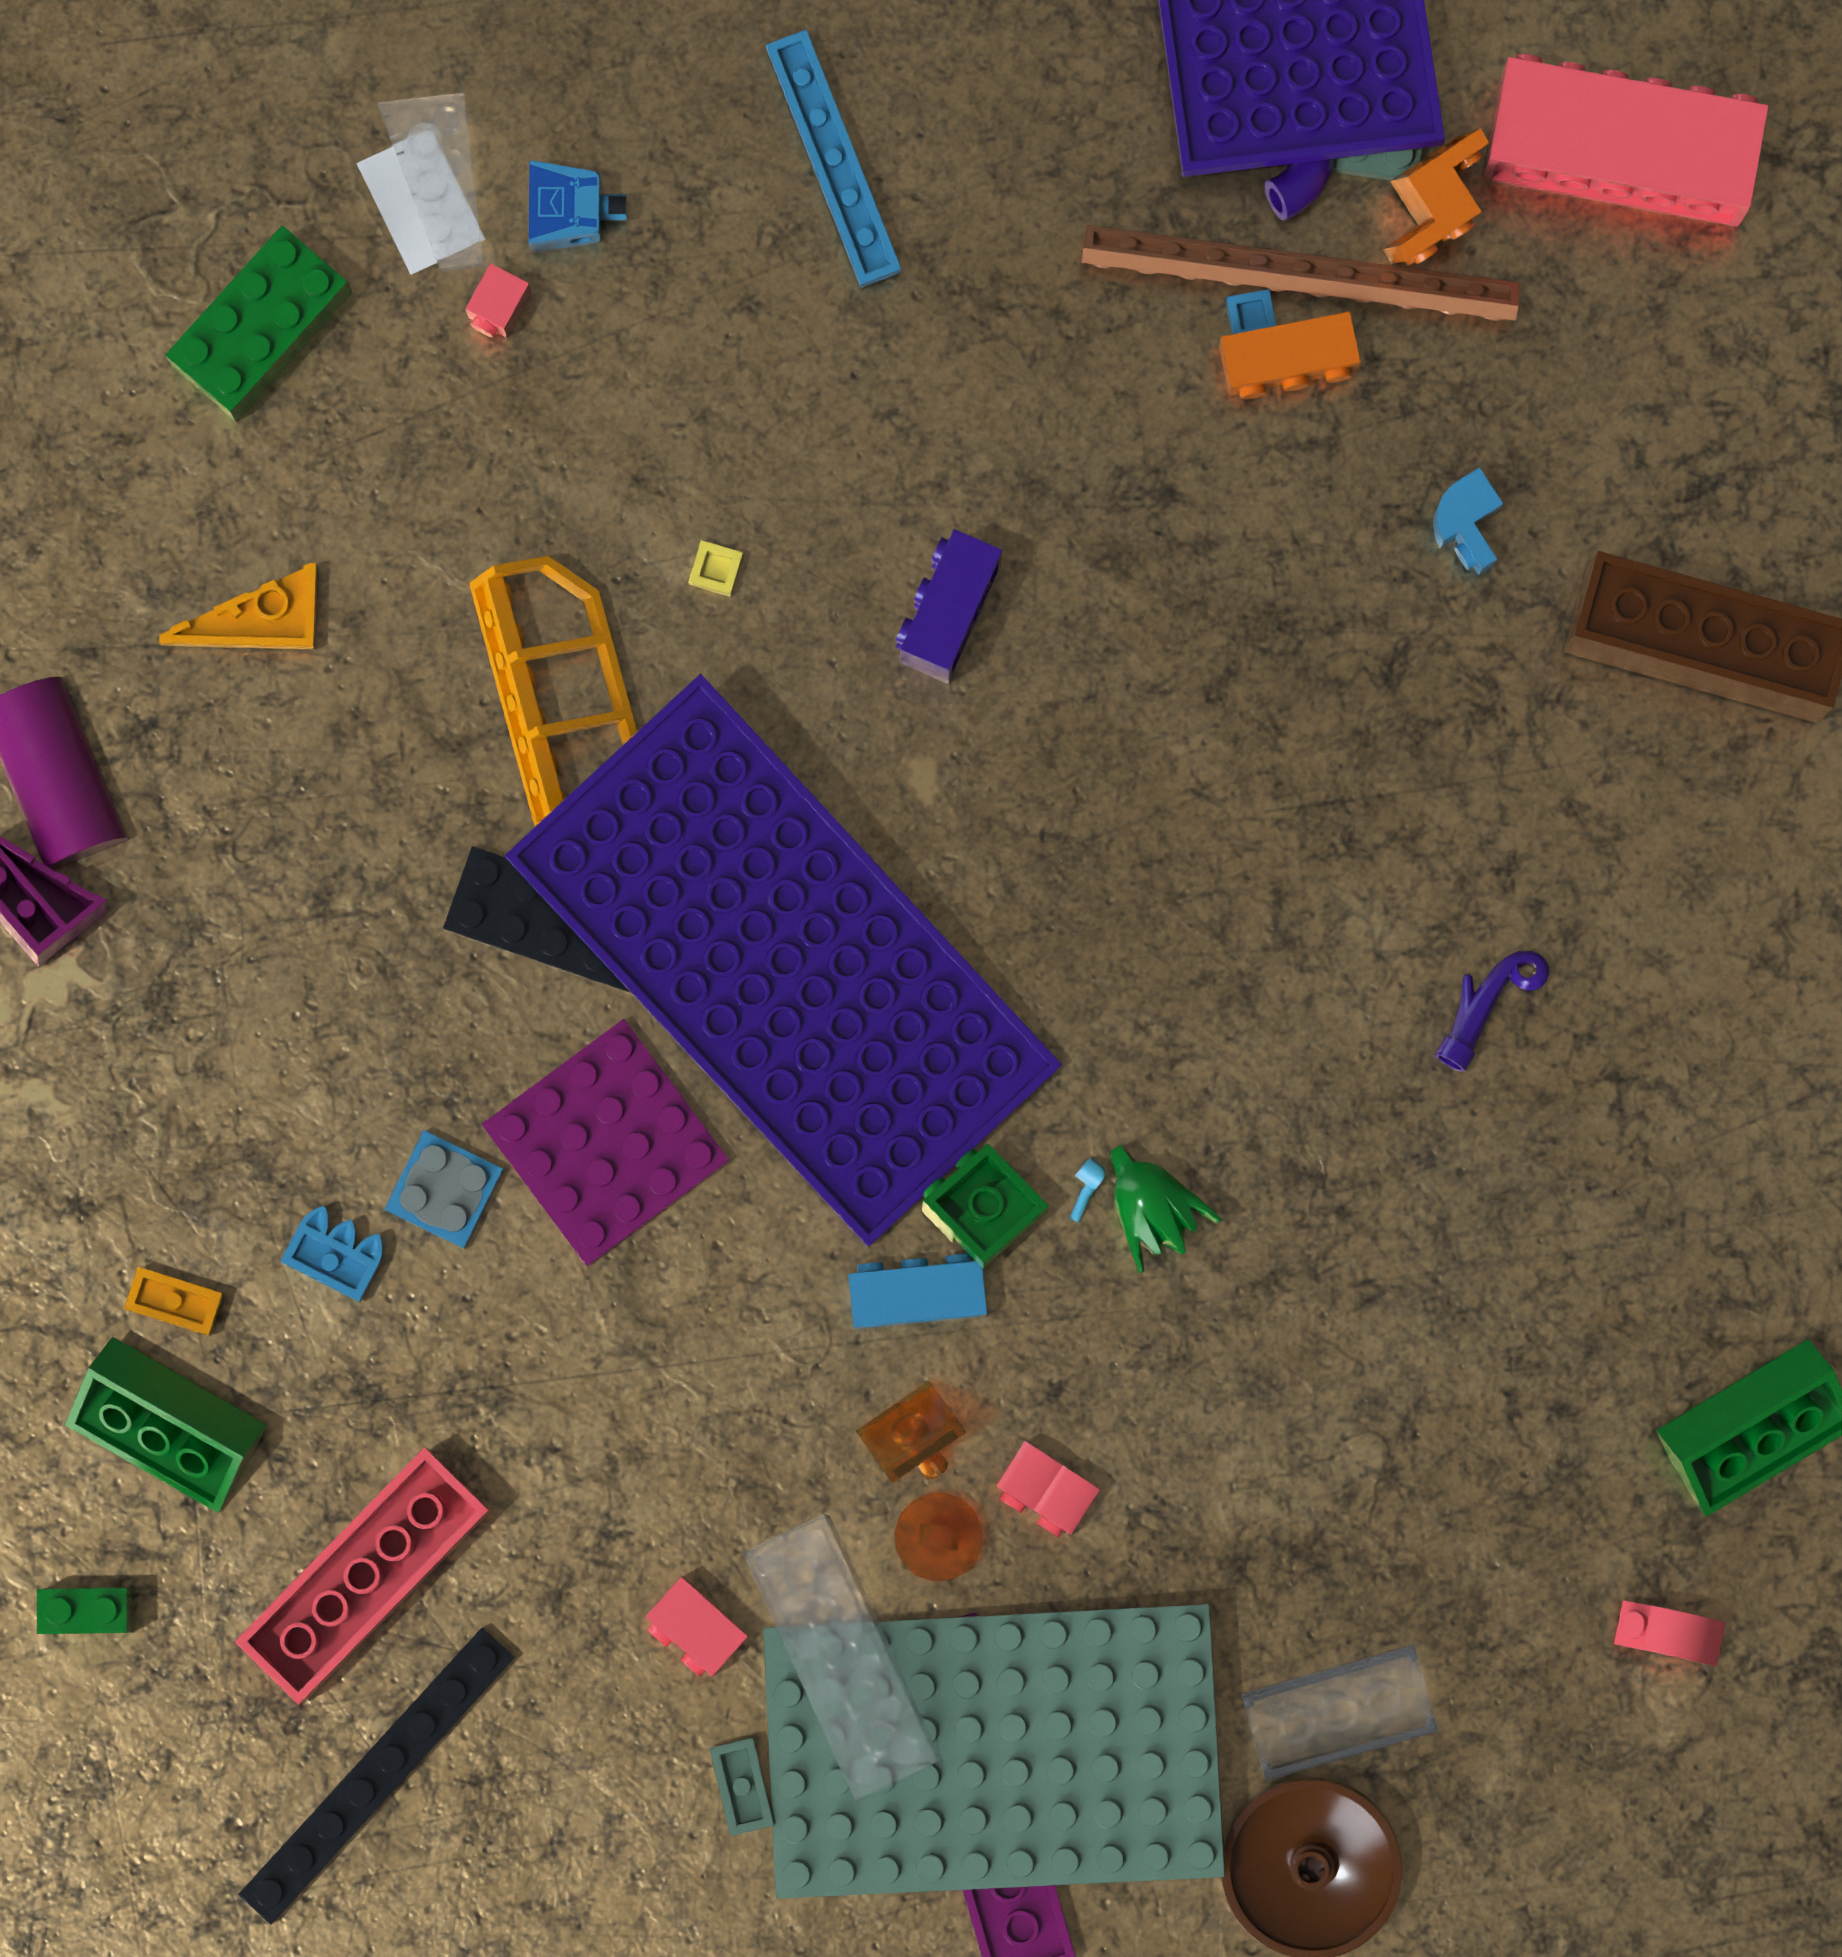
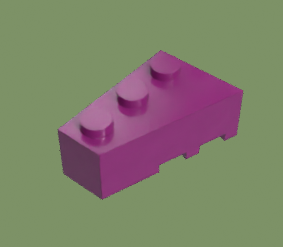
[0,836,107,967]

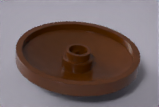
[1222,1777,1402,1957]

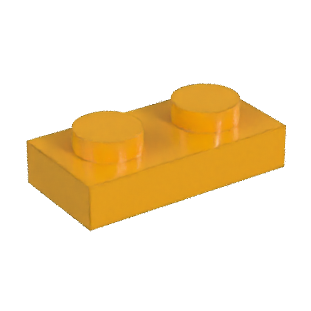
[124,1267,224,1336]

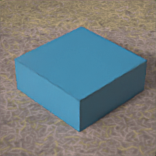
[1225,289,1276,334]

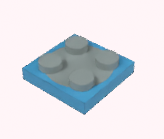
[384,1130,504,1249]

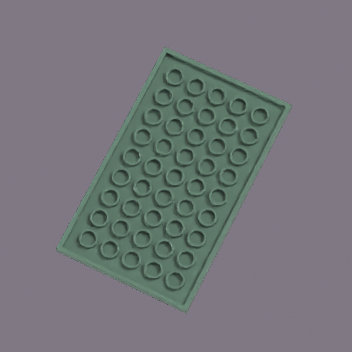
[763,1604,1226,1899]

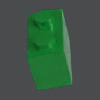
[37,1588,133,1634]

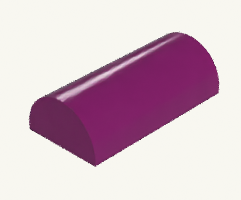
[0,677,129,870]

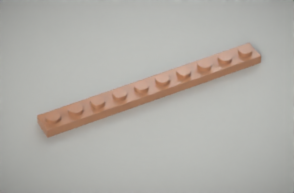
[1082,225,1519,321]

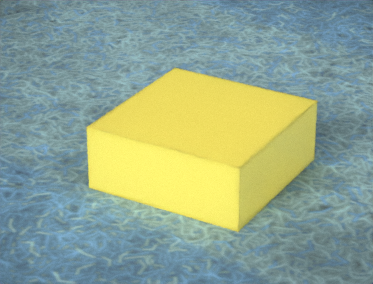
[688,540,743,597]

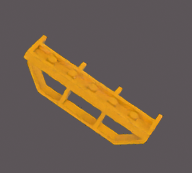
[469,556,637,827]

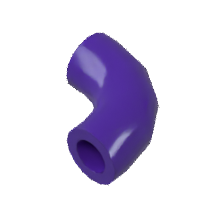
[1265,159,1334,220]

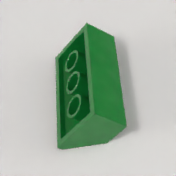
[65,1336,266,1513]
[1656,1339,1842,1517]

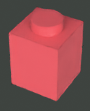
[465,263,532,338]

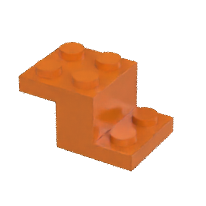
[1382,128,1489,266]

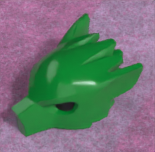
[1109,1145,1222,1273]

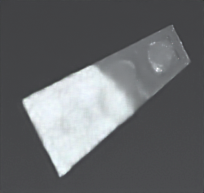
[377,93,484,272]

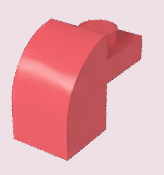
[1614,1600,1726,1666]

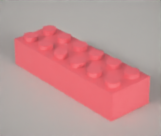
[234,1447,492,1705]

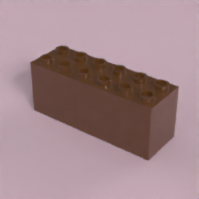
[1563,551,1842,723]

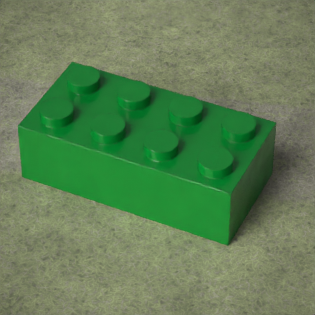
[165,225,352,422]

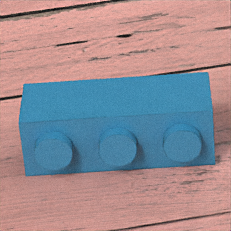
[848,1254,987,1329]

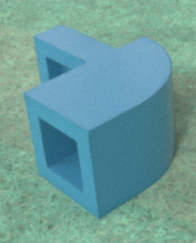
[1433,467,1503,576]

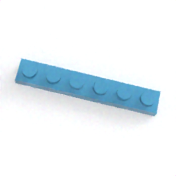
[766,30,901,288]

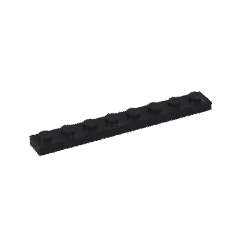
[238,1627,516,1925]

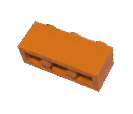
[1219,311,1361,400]

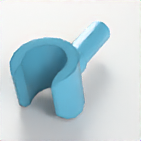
[1069,1158,1105,1222]

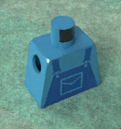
[529,161,627,252]

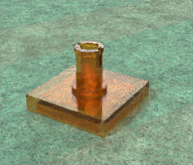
[856,1381,966,1483]

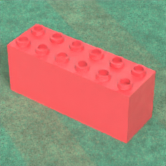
[1481,54,1769,227]

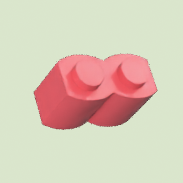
[996,1441,1100,1538]

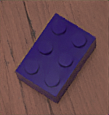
[896,529,1003,684]

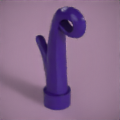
[1434,951,1549,1072]

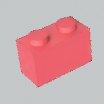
[645,1576,749,1677]

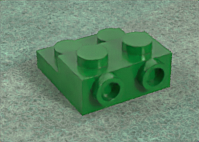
[922,1144,1049,1269]

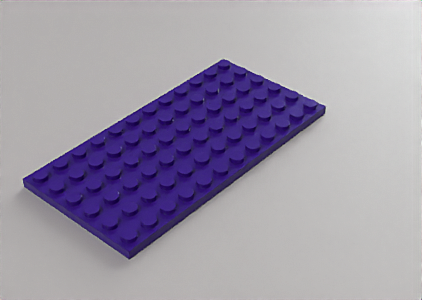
[504,673,1062,1247]

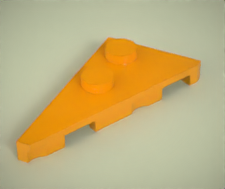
[159,563,318,650]

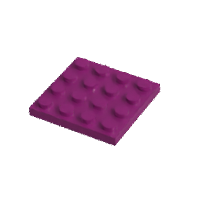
[481,1019,730,1267]

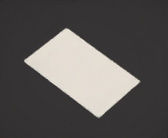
[356,128,486,275]

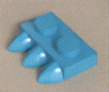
[280,1206,382,1303]

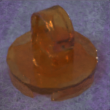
[894,1493,983,1582]

